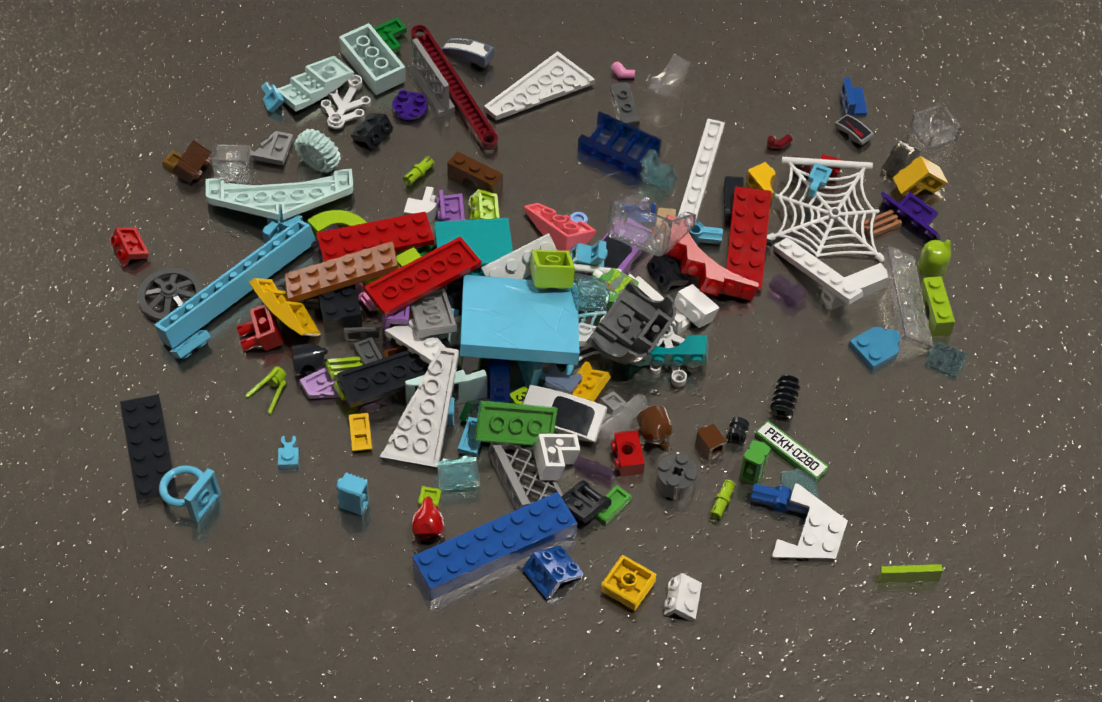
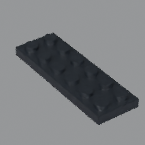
[337,338,461,408]
[120,394,178,504]

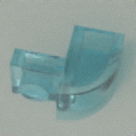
[640,149,677,191]

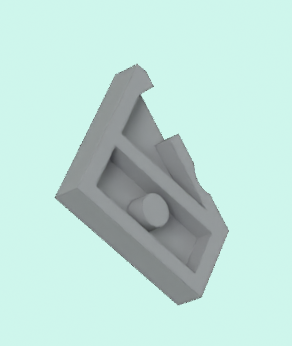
[249,131,293,166]

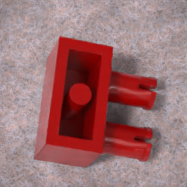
[236,304,283,352]

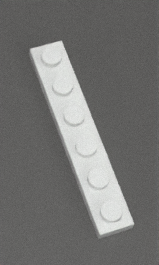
[773,237,863,305]

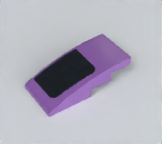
[580,216,653,280]

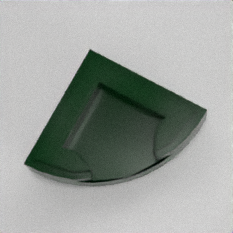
[459,401,480,422]

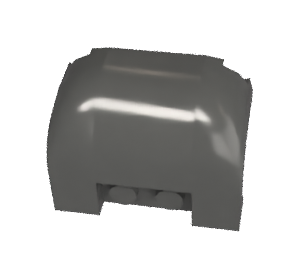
[586,281,676,364]

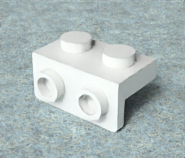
[664,573,702,621]

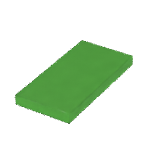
[474,401,558,445]

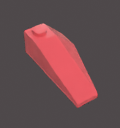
[523,203,597,252]

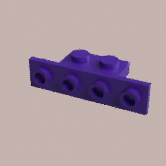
[881,191,941,240]

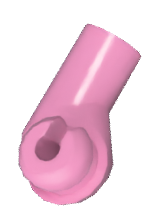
[611,62,635,79]

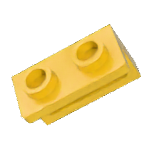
[571,361,611,402]

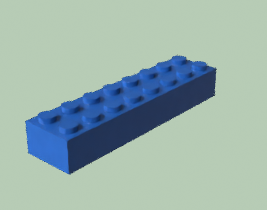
[412,492,577,600]

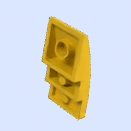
[249,278,321,336]

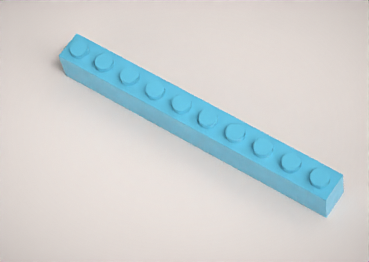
[154,219,316,349]

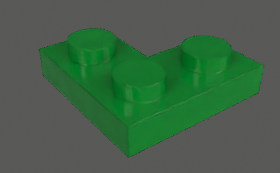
[374,17,407,53]

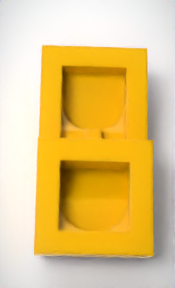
[349,413,372,452]

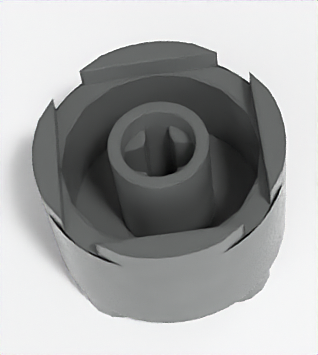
[656,453,698,501]

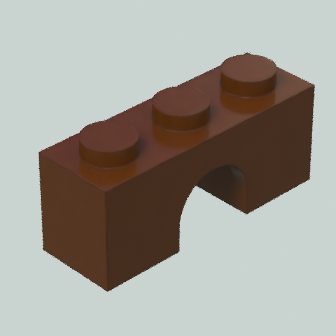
[447,151,503,194]

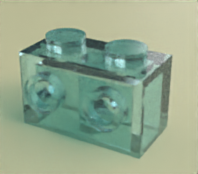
[437,455,480,491]

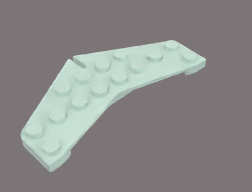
[206,169,353,220]

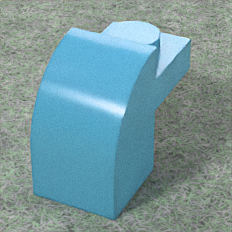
[262,210,303,244]
[570,240,608,267]

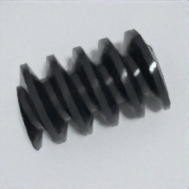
[770,375,800,418]

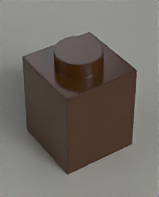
[696,424,726,459]

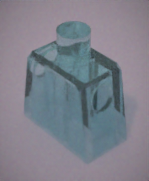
[570,273,618,311]

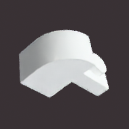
[404,186,437,223]

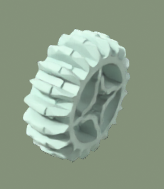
[294,129,341,174]

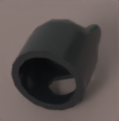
[291,343,328,376]

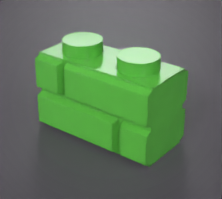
[739,440,771,485]

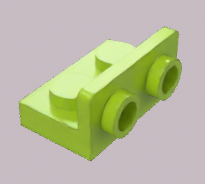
[469,189,500,220]

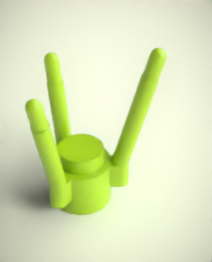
[245,366,287,414]

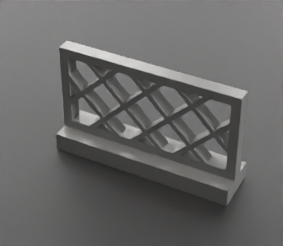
[408,38,455,117]
[488,442,563,510]

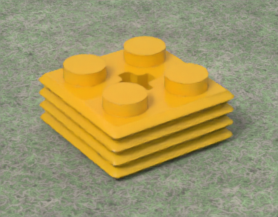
[601,555,657,610]

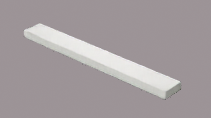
[678,119,725,227]

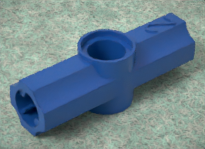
[750,483,809,514]

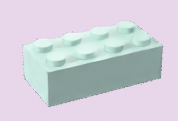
[339,23,406,95]

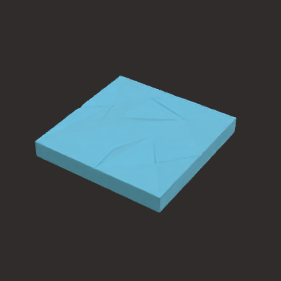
[460,275,580,365]

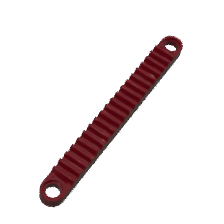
[411,25,498,150]

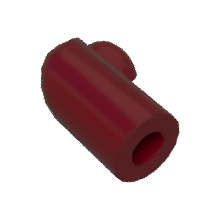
[766,134,793,149]

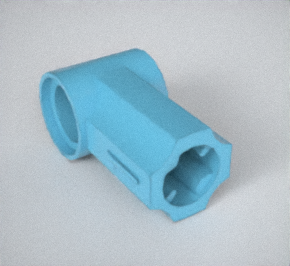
[687,221,723,245]

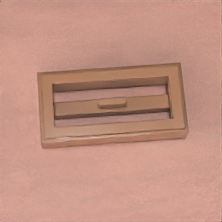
[864,209,902,239]

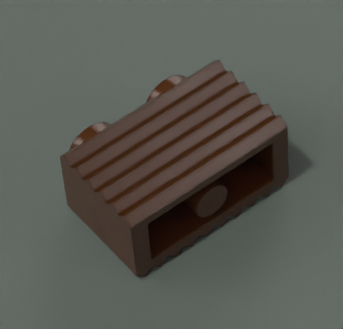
[172,140,212,184]

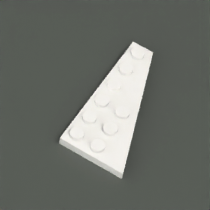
[484,51,595,120]
[380,347,460,467]

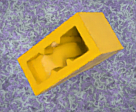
[746,162,776,204]

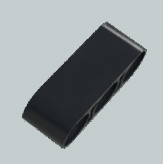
[724,176,744,221]

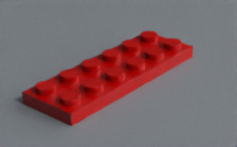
[726,187,771,292]
[316,211,434,262]
[364,236,482,317]

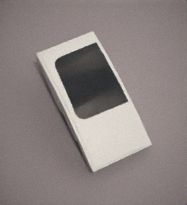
[523,385,608,443]

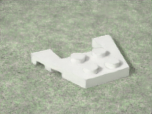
[771,483,848,560]

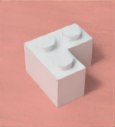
[533,434,580,480]

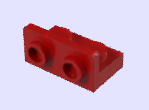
[110,227,149,267]

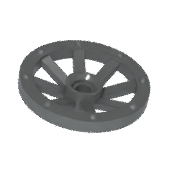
[138,268,202,322]

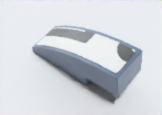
[441,38,494,68]

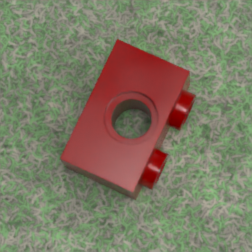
[610,430,645,477]

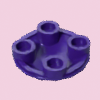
[392,90,427,120]

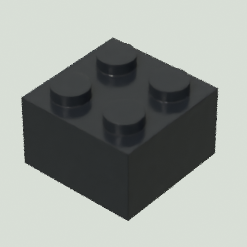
[318,284,362,333]

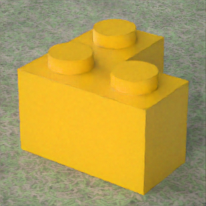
[893,156,948,196]

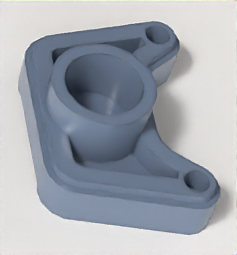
[544,363,582,394]

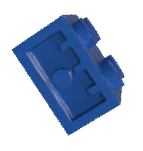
[522,546,584,599]

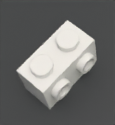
[674,284,720,328]

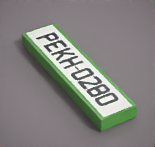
[755,420,829,482]

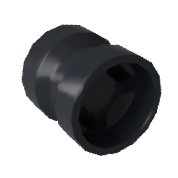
[726,417,749,444]

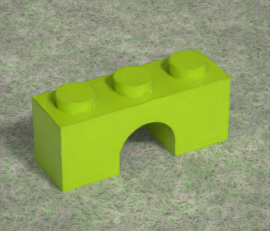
[919,276,955,336]

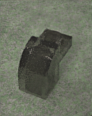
[881,140,921,177]

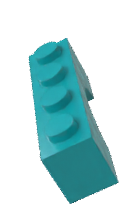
[631,335,709,366]

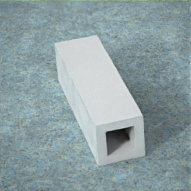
[821,263,891,311]

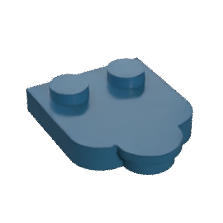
[849,327,901,371]

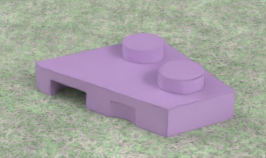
[299,367,340,399]

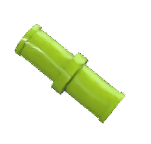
[402,156,434,186]
[709,480,736,520]

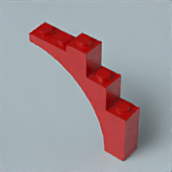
[661,214,759,301]

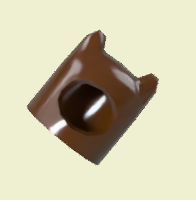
[636,406,672,449]

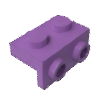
[437,190,465,222]

